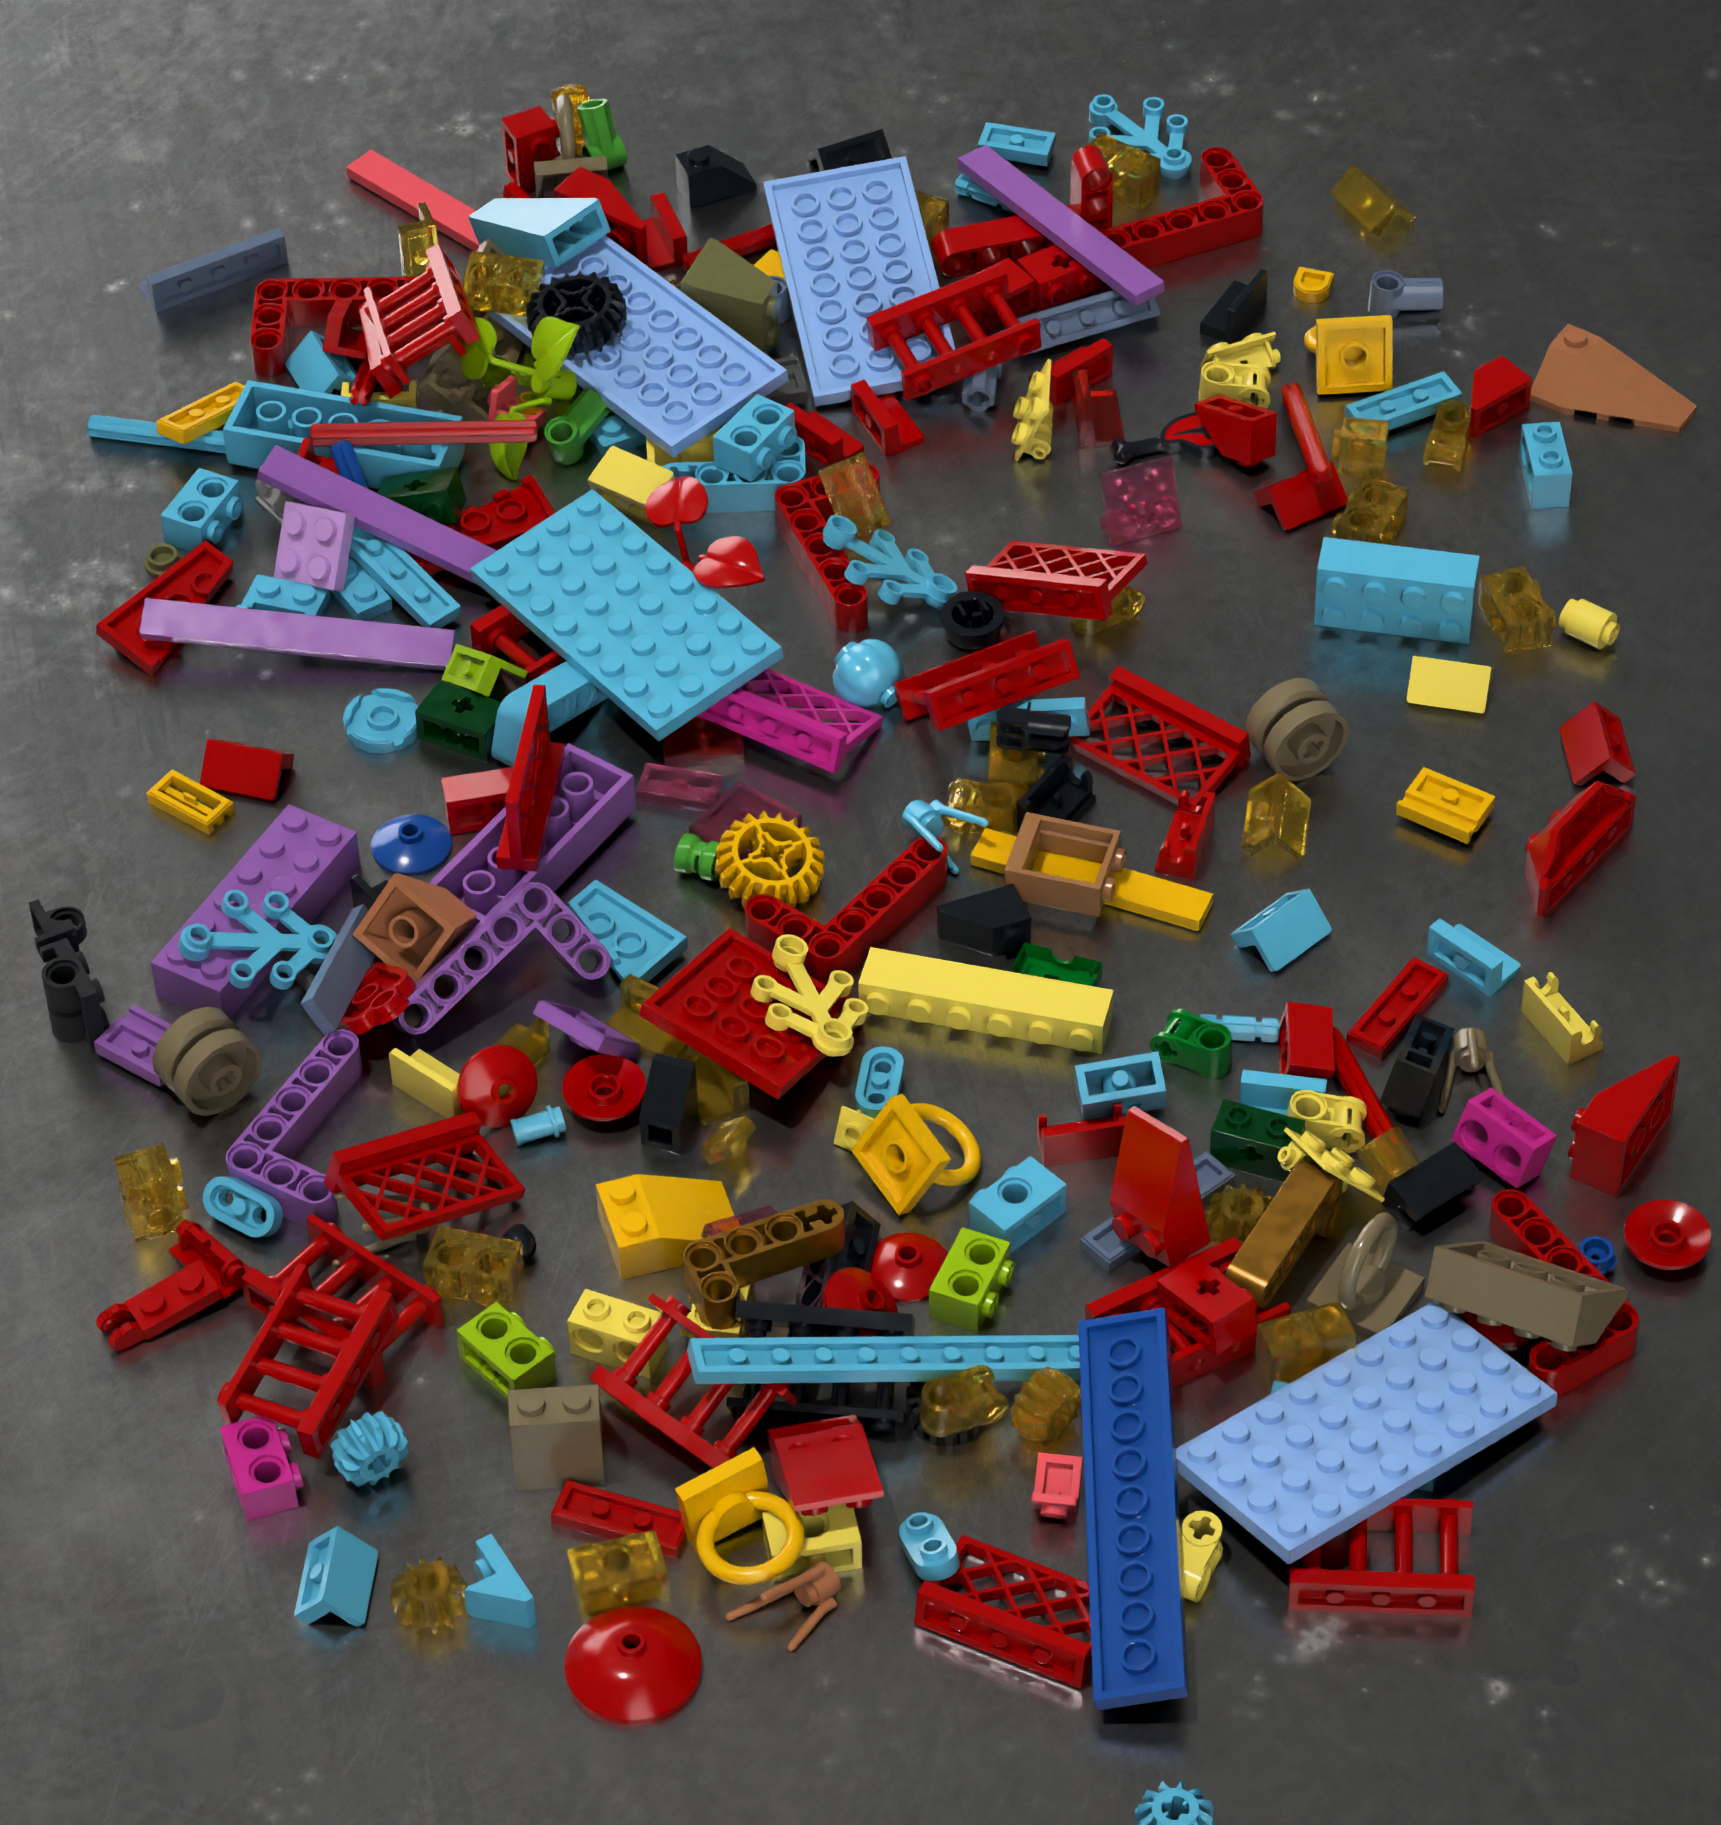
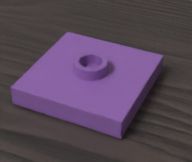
[532,1000,641,1060]

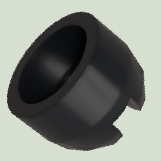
[498,1224,537,1262]

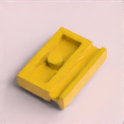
[1396,767,1496,844]

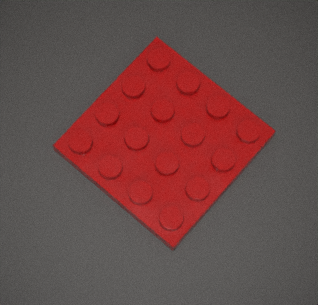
[639,928,858,1100]

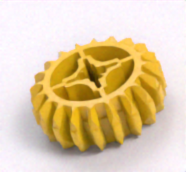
[715,810,825,909]

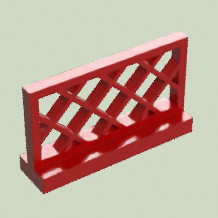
[965,540,1148,621]
[1070,665,1251,806]
[496,684,565,872]
[324,1111,526,1241]
[914,1535,1092,1689]

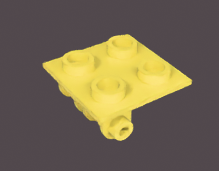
[1011,359,1053,461]
[1278,1127,1385,1202]

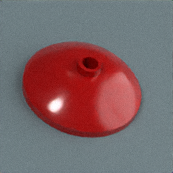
[564,1606,702,1726]

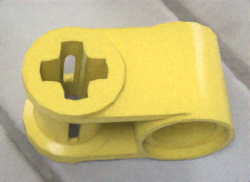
[1198,361,1271,409]
[1286,1090,1367,1153]
[1180,1510,1223,1603]

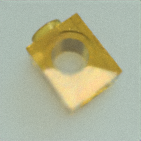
[1356,1126,1421,1188]

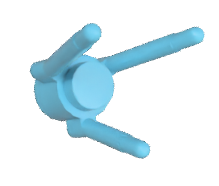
[902,799,989,874]

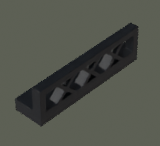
[788,1201,881,1337]

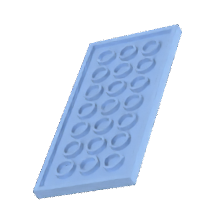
[763,156,955,407]
[484,235,789,457]
[1176,1300,1557,1565]

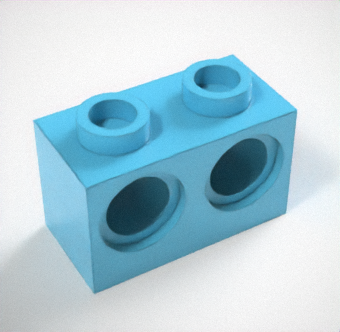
[713,394,797,482]
[1519,422,1573,510]
[160,468,243,552]

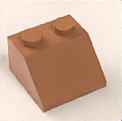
[352,873,477,983]

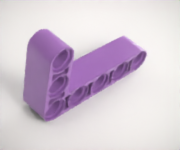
[392,882,611,1035]
[226,1029,362,1228]

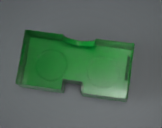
[1011,942,1103,987]

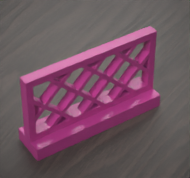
[698,669,883,774]

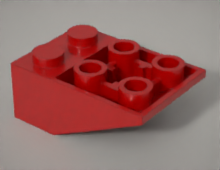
[767,1414,884,1516]

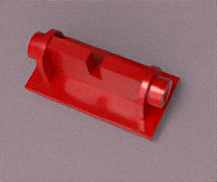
[168,1220,251,1300]

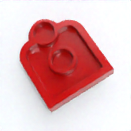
[336,962,416,1035]

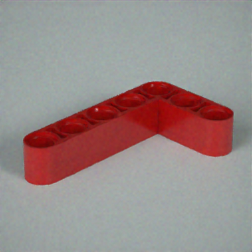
[931,145,1113,277]
[1101,147,1264,268]
[250,276,418,377]
[774,463,880,634]
[745,837,948,985]
[1489,1189,1640,1397]

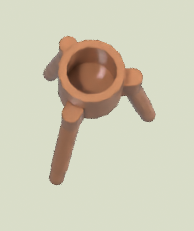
[726,1561,841,1651]

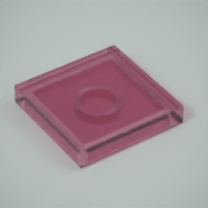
[689,780,802,860]

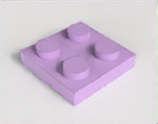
[274,501,355,591]

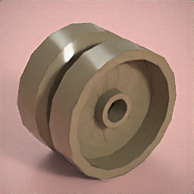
[1245,678,1349,781]
[152,1006,263,1116]

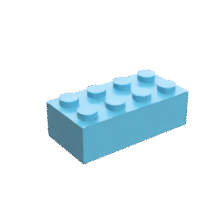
[1314,537,1480,644]

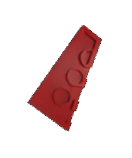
[405,474,555,575]
[96,540,233,677]

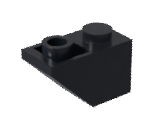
[639,1053,699,1155]

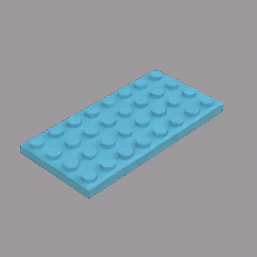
[470,489,784,741]

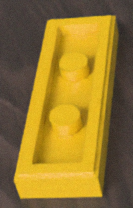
[156,381,245,445]

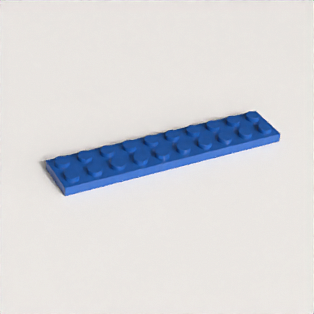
[1078,1307,1189,1710]

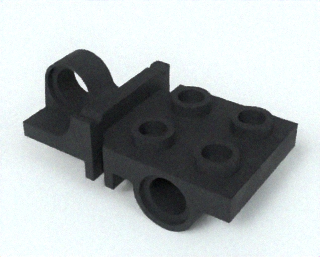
[29,899,110,1054]

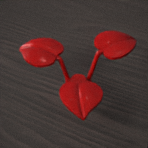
[645,476,765,588]

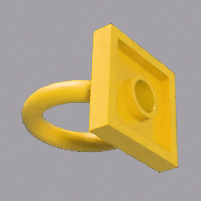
[1304,315,1393,395]
[851,1094,981,1215]
[675,1447,805,1585]

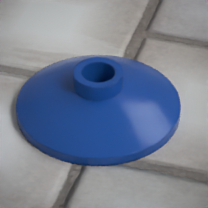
[371,814,452,876]

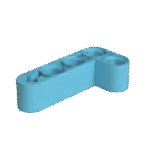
[662,435,806,513]
[491,661,608,767]

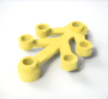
[750,934,869,1057]

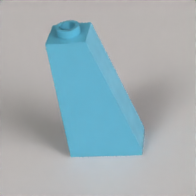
[468,198,611,268]

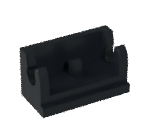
[1017,755,1096,833]
[1381,1141,1484,1229]

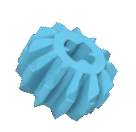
[330,1411,409,1487]
[1135,1780,1215,1825]

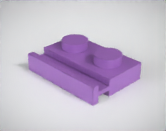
[94,1004,171,1087]

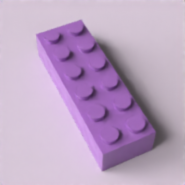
[429,743,636,953]
[151,804,361,1019]

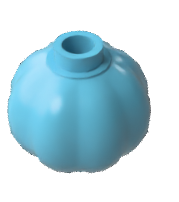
[833,639,904,710]

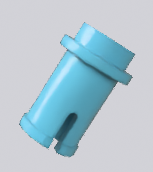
[510,1105,566,1146]

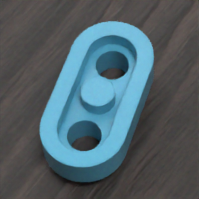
[855,1046,904,1119]
[203,1176,283,1237]
[898,1512,960,1581]

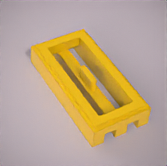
[146,769,235,835]

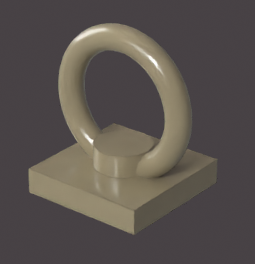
[534,94,608,198]
[1305,1212,1425,1339]

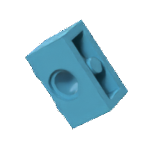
[1075,1051,1166,1121]
[969,1156,1067,1254]

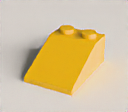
[596,1174,739,1281]

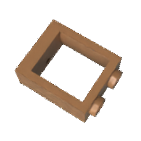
[1004,812,1127,917]

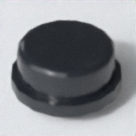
[941,591,1005,650]

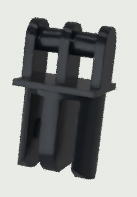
[996,702,1071,759]

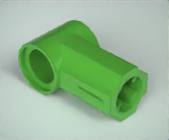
[576,98,627,170]
[544,389,611,465]

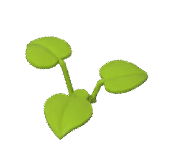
[460,317,580,480]

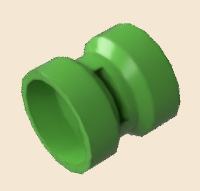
[674,833,720,882]

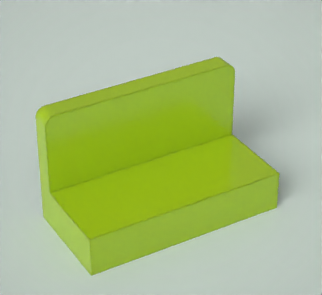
[441,644,528,697]

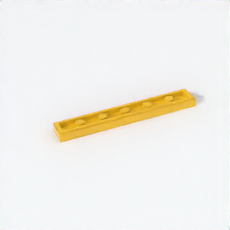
[970,828,1213,931]

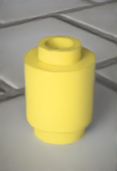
[1558,598,1620,649]

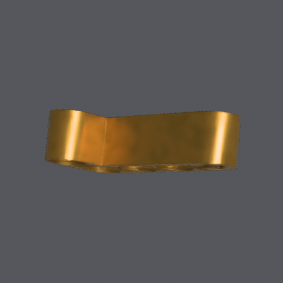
[1225,1160,1342,1309]
[683,1199,845,1330]

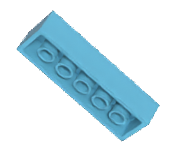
[223,380,466,489]

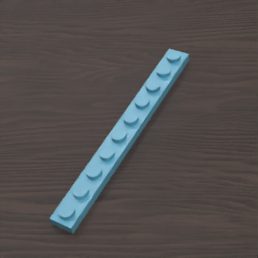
[687,1335,1080,1384]

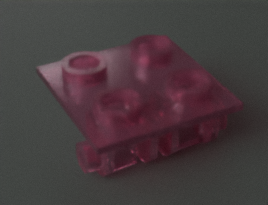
[1099,455,1182,546]

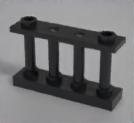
[726,1300,916,1432]

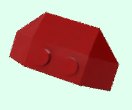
[1524,781,1636,918]

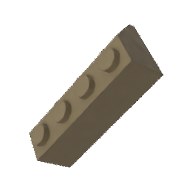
[1425,1240,1629,1351]

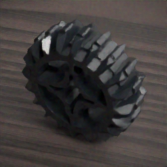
[526,270,627,359]

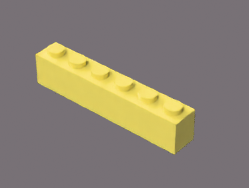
[858,947,1114,1054]

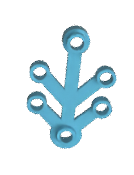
[1089,94,1192,179]
[823,515,958,608]
[178,890,338,990]

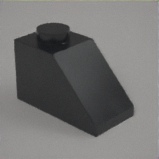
[675,145,757,209]
[937,884,1031,956]

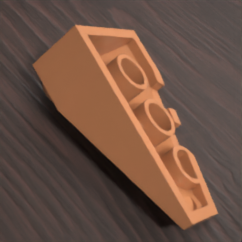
[1530,324,1697,433]

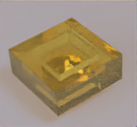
[700,1116,757,1163]

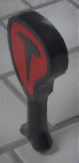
[1112,412,1220,465]

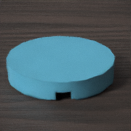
[343,688,419,754]

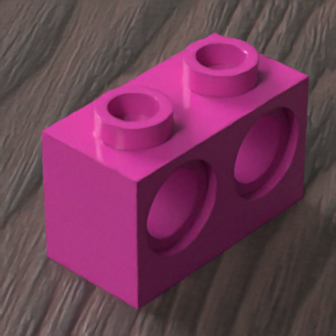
[1451,1087,1558,1188]
[219,1416,303,1522]

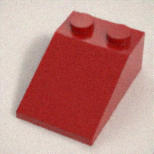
[553,167,648,266]
[1568,1054,1680,1198]
[1110,1106,1211,1268]

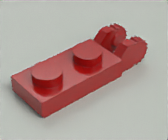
[95,1259,223,1352]

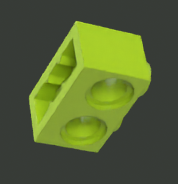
[929,1227,1015,1333]
[456,1301,556,1400]

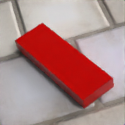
[1346,957,1449,1061]
[550,1480,687,1558]

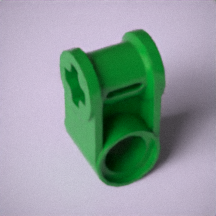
[1149,1009,1232,1079]

